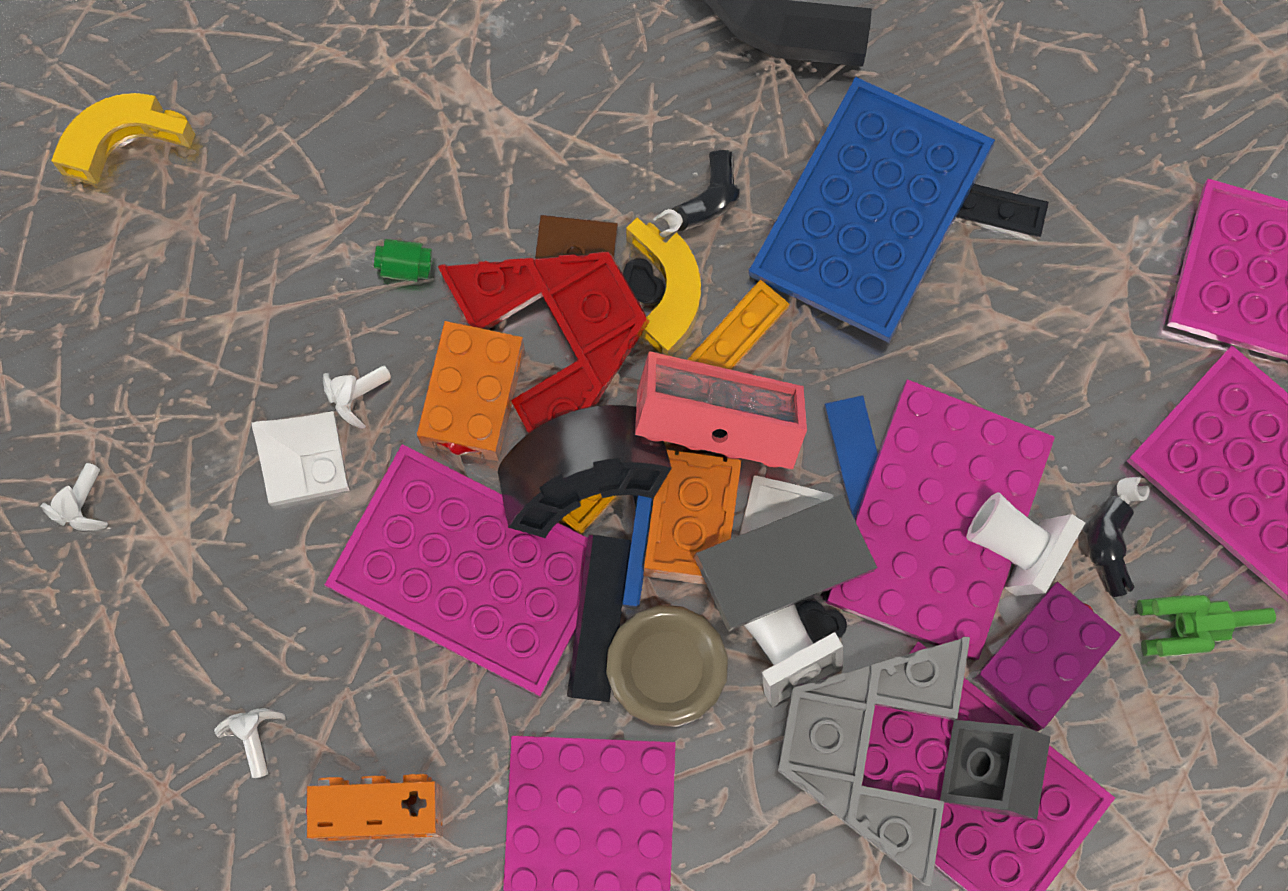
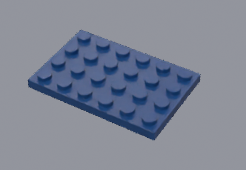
[749,77,995,343]

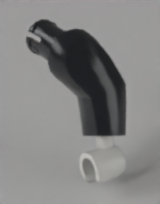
[653,150,741,237]
[1088,477,1150,597]

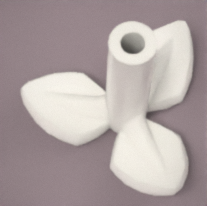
[323,366,391,429]
[40,463,108,531]
[214,708,285,778]

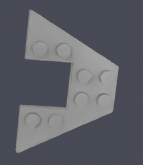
[778,637,970,886]

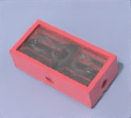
[635,351,807,469]

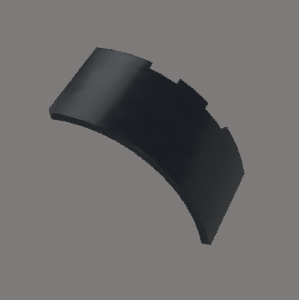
[498,405,672,538]

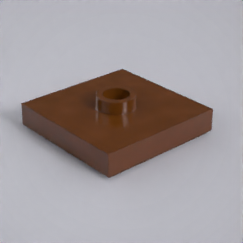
[535,215,618,259]

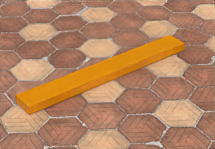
[561,280,790,535]

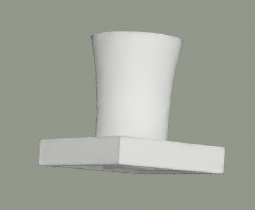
[966,492,1085,596]
[744,604,843,708]

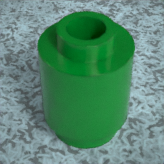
[374,239,432,282]

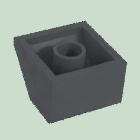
[940,720,1051,820]

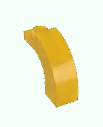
[51,93,195,184]
[626,217,701,356]

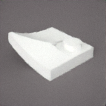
[251,411,349,506]
[738,475,834,536]

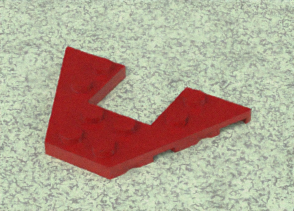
[438,252,650,433]

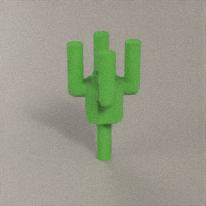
[1137,595,1276,657]

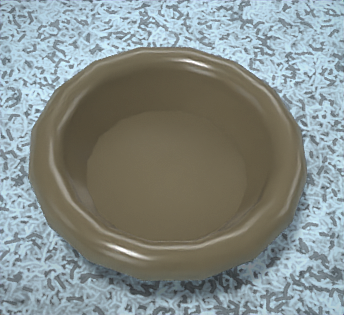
[606,605,728,727]

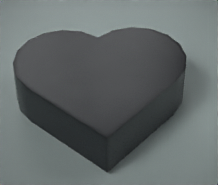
[623,258,665,307]
[797,600,847,644]

